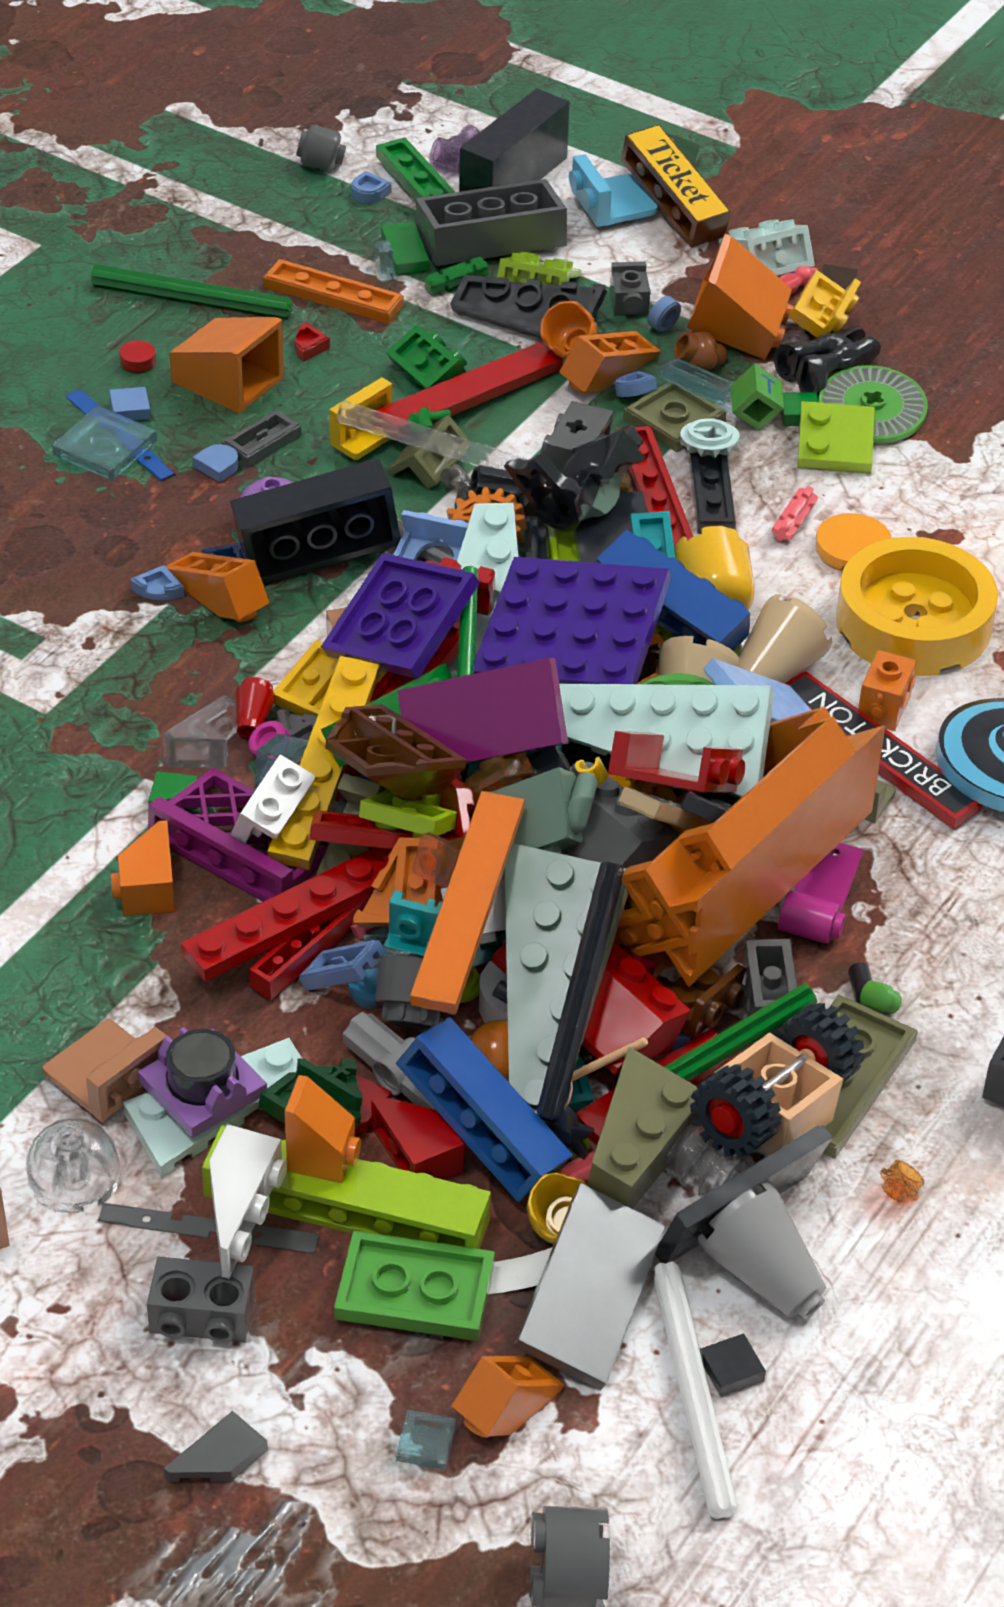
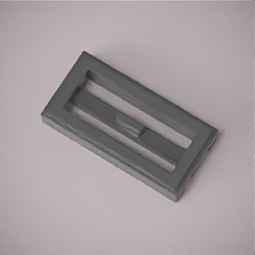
[222,410,302,468]

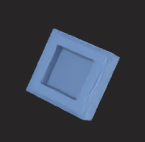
[109,387,151,422]

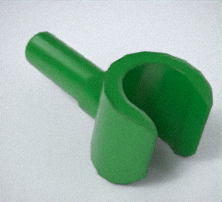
[408,407,451,434]

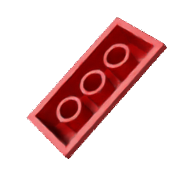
[490,942,691,1075]

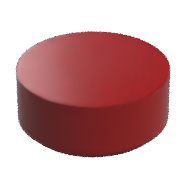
[119,341,156,373]

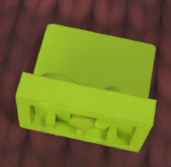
[497,252,582,285]

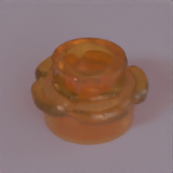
[880,1160,925,1203]

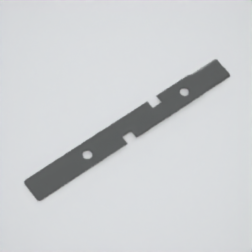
[98,1202,319,1253]

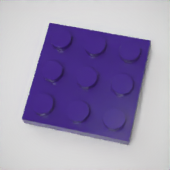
[321,553,480,679]

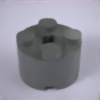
[529,1506,610,1607]

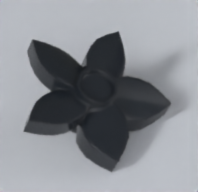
[544,1106,594,1160]

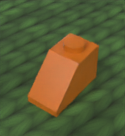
[111,820,175,916]
[285,1075,361,1183]
[451,1356,564,1438]

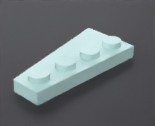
[123,1038,302,1178]

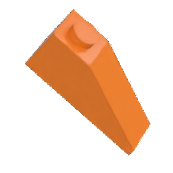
[559,331,661,394]
[165,552,270,622]

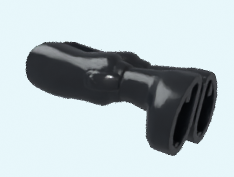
[774,327,881,396]

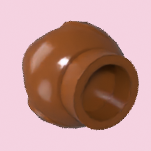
[674,331,728,375]

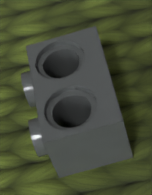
[147,1256,255,1343]

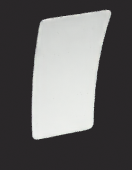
[488,1248,552,1294]

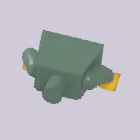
[490,757,608,854]

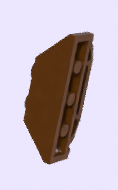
[325,704,466,801]

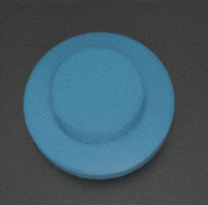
[348,967,381,1009]

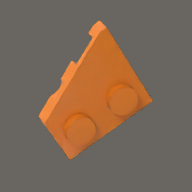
[353,838,446,927]

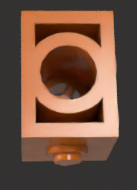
[858,650,917,731]

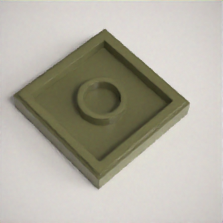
[623,379,727,452]

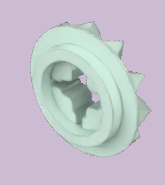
[680,419,740,458]

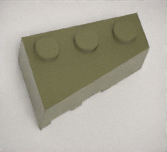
[588,1047,698,1209]

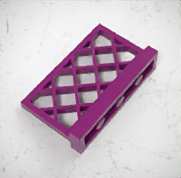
[148,768,330,901]

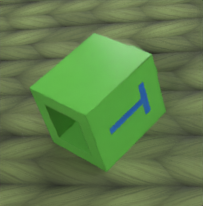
[730,363,784,431]

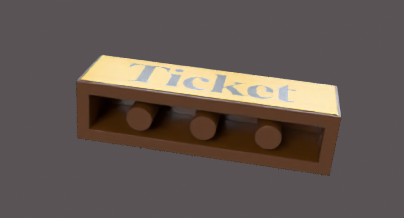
[620,124,731,248]

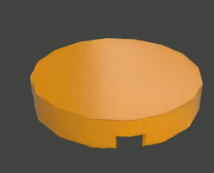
[816,513,891,570]

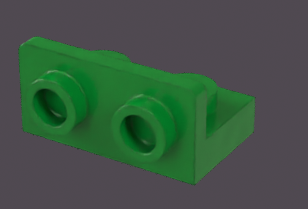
[386,324,467,390]

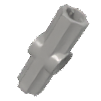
[343,1012,436,1110]

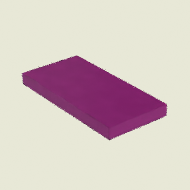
[397,658,568,764]

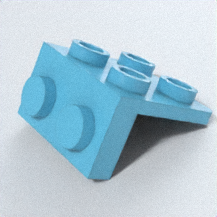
[569,154,657,227]

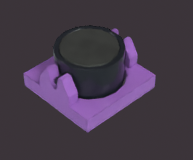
[138,1027,267,1138]

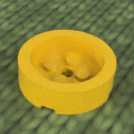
[836,537,998,676]

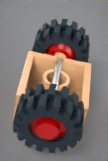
[690,1003,865,1158]

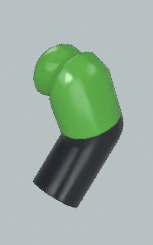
[848,963,902,1014]

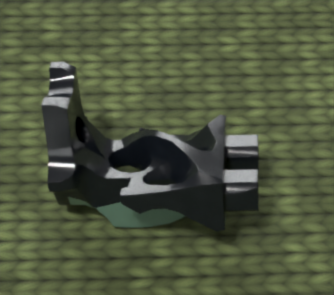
[503,425,645,532]

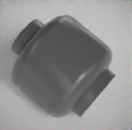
[296,125,346,173]

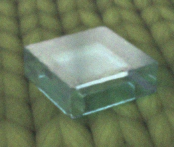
[396,1409,456,1470]

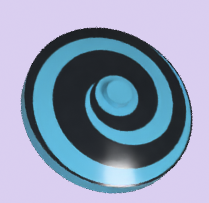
[936,698,1004,812]

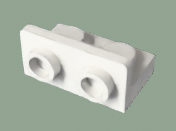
[230,755,315,844]

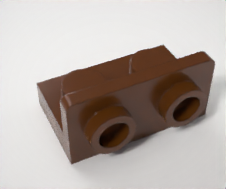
[668,964,746,1039]

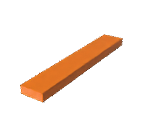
[410,791,525,1014]

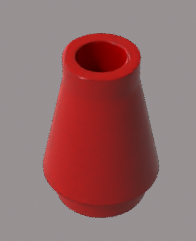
[236,677,276,739]

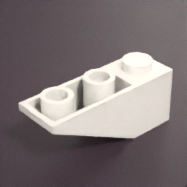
[209,1124,287,1279]

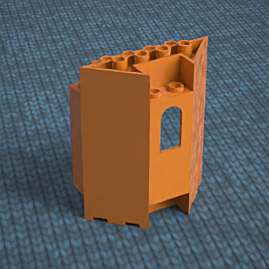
[614,706,886,987]

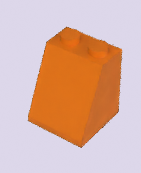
[686,233,793,360]
[169,317,284,414]

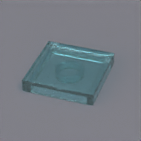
[52,405,157,481]

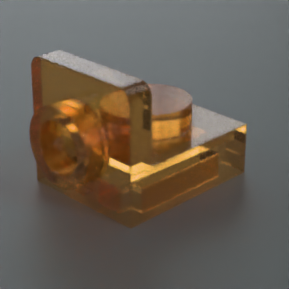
[467,753,534,794]
[412,832,466,888]

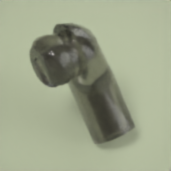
[440,464,471,509]

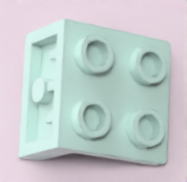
[718,219,815,275]

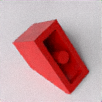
[371,1096,468,1180]

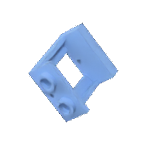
[393,510,468,560]

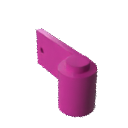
[778,843,863,945]

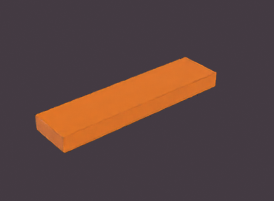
[263,259,404,324]

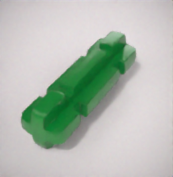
[424,257,488,295]

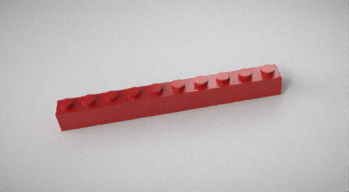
[249,900,369,1000]

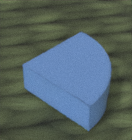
[130,565,185,601]

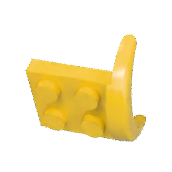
[274,640,387,716]

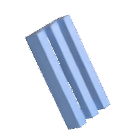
[299,940,387,991]

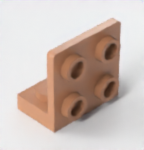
[42,1019,167,1122]

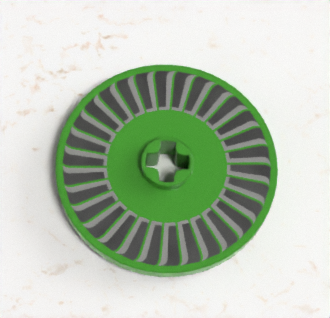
[818,365,928,444]

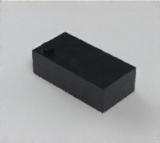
[459,88,570,192]
[230,458,401,584]

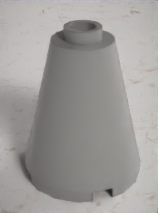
[698,1182,826,1319]

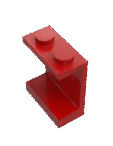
[608,731,745,792]

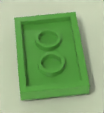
[334,1230,495,1341]

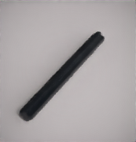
[537,861,624,1123]

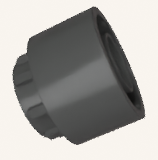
[374,956,449,1030]

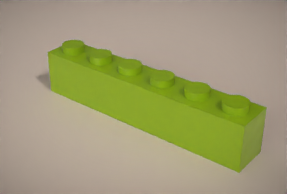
[202,1125,491,1249]

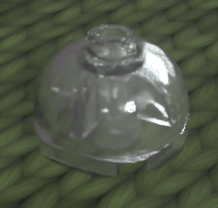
[26,1118,121,1214]

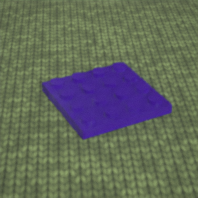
[474,557,671,684]

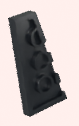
[450,275,607,339]

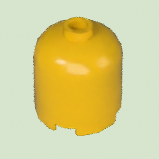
[674,526,755,610]

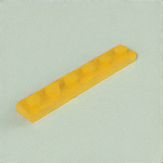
[268,656,380,870]

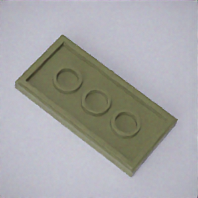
[823,994,918,1159]

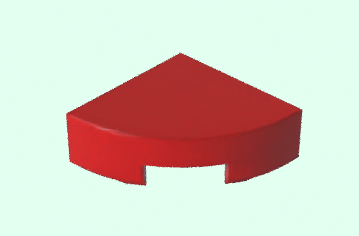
[295,322,330,362]

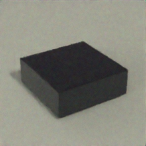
[700,1333,766,1397]

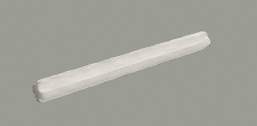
[653,1261,737,1519]

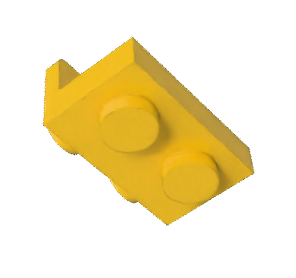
[788,270,861,337]
[329,377,393,460]

